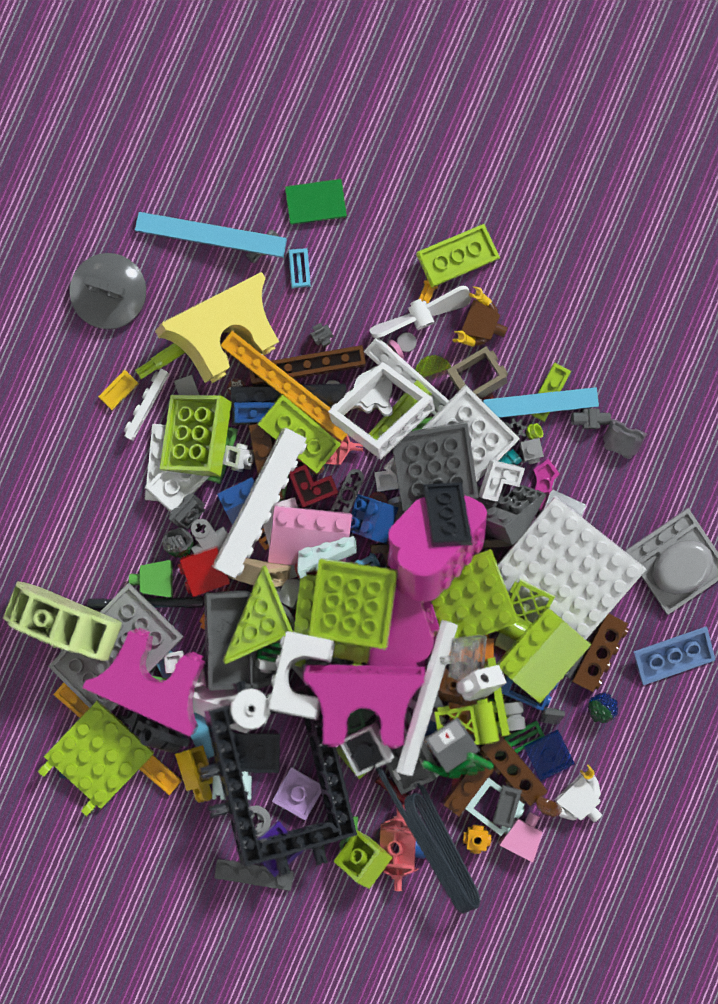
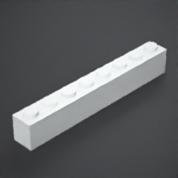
[212,428,307,578]

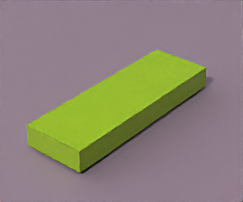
[530,362,571,422]

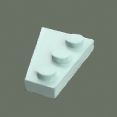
[298,536,356,578]

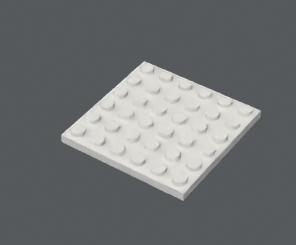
[497,496,646,640]

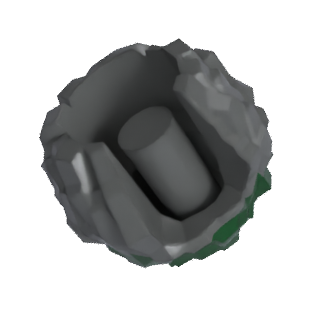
[162,527,193,558]

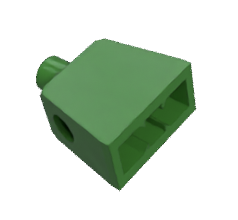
[129,560,173,597]

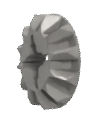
[250,805,271,837]

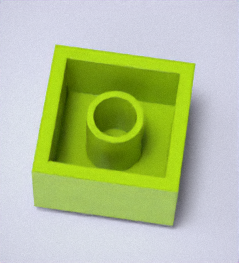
[334,830,392,889]

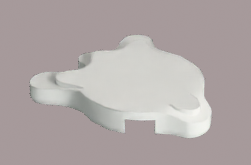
[351,366,393,417]

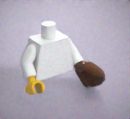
[536,765,602,823]

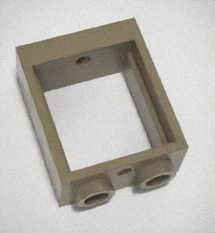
[447,346,508,399]

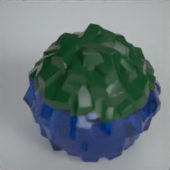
[588,692,618,723]

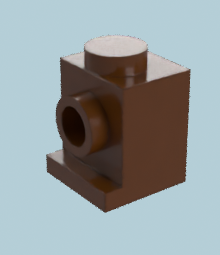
[438,674,464,705]

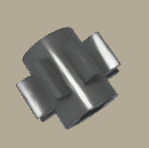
[310,323,334,348]
[505,418,527,442]

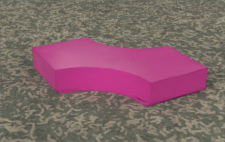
[533,459,559,512]

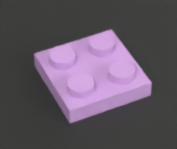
[272,767,321,821]

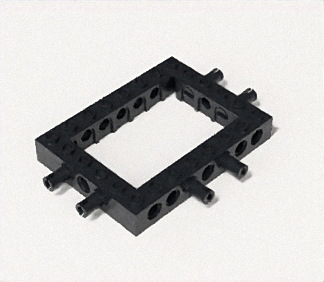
[199,672,357,876]

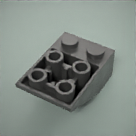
[485,485,546,545]

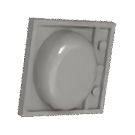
[625,508,718,615]

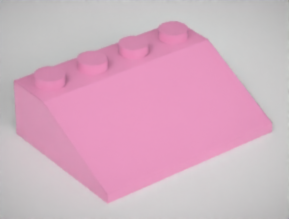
[268,505,352,565]

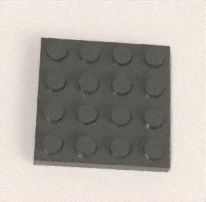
[393,421,479,511]

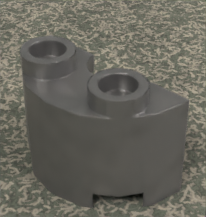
[603,419,647,459]

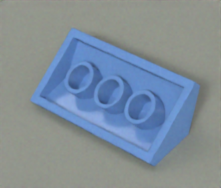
[634,627,716,685]

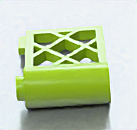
[497,579,555,641]
[434,698,499,745]

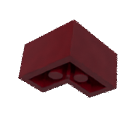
[289,465,339,508]

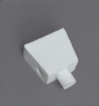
[457,665,506,701]

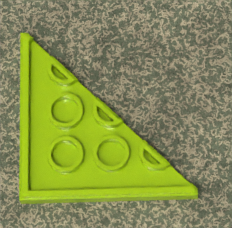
[223,565,293,664]

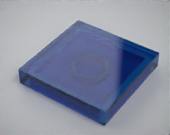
[523,729,575,781]

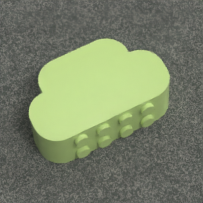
[3,582,122,660]

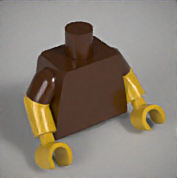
[452,286,508,347]

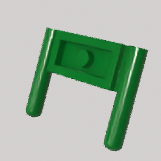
[422,753,493,778]

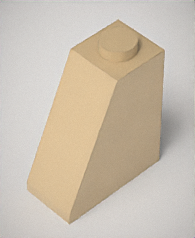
[229,558,291,587]

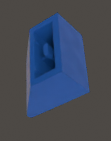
[350,494,399,544]

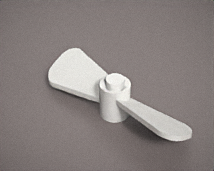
[370,286,471,338]

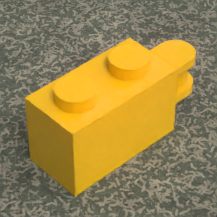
[175,745,213,803]

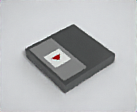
[425,717,479,772]

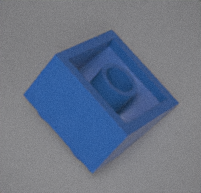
[217,478,255,525]

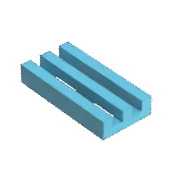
[288,248,311,288]

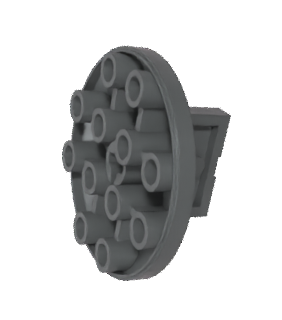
[70,253,147,330]

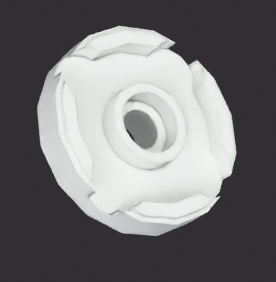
[230,689,270,729]

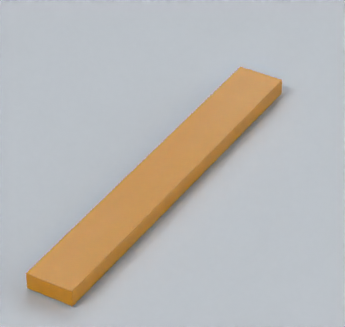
[220,331,348,441]
[53,682,182,795]

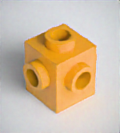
[463,825,491,854]

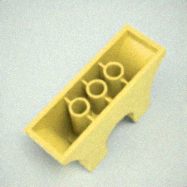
[155,272,279,383]

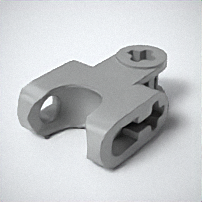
[191,519,228,553]

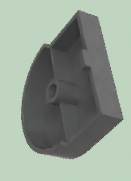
[204,591,295,691]

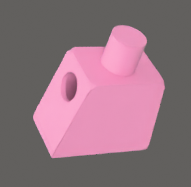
[499,812,542,862]

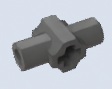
[571,409,611,429]

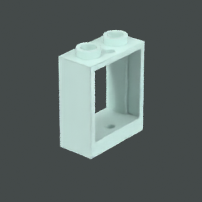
[465,778,524,836]

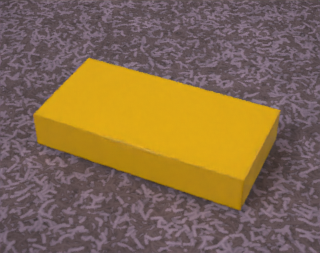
[98,370,139,411]

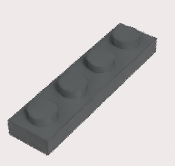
[214,858,294,891]

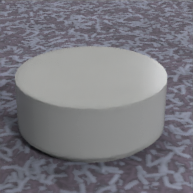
[397,332,416,352]

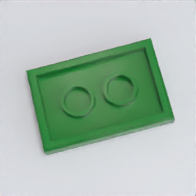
[285,179,347,225]

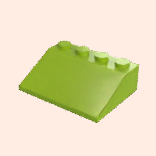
[159,395,232,476]
[496,606,591,703]

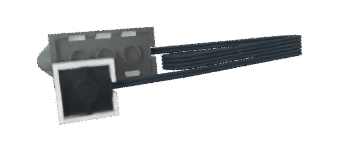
[340,708,480,914]

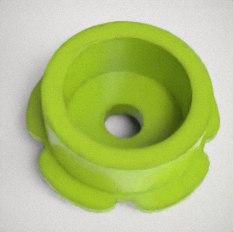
[526,423,543,440]

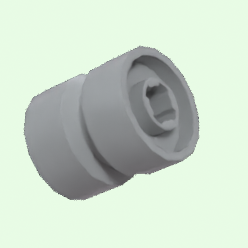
[504,701,526,731]

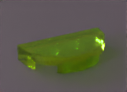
[415,355,451,378]

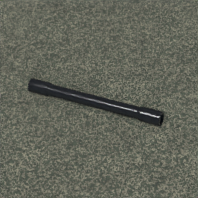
[88,596,204,610]

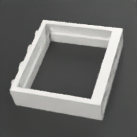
[328,362,435,459]

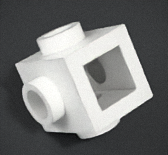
[223,443,254,472]

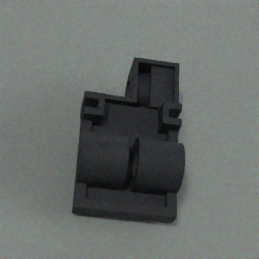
[119,710,190,753]

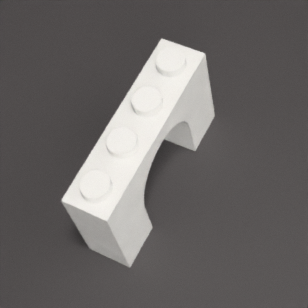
[267,631,335,720]

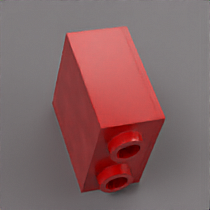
[178,546,230,597]

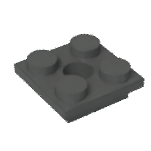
[168,493,206,530]

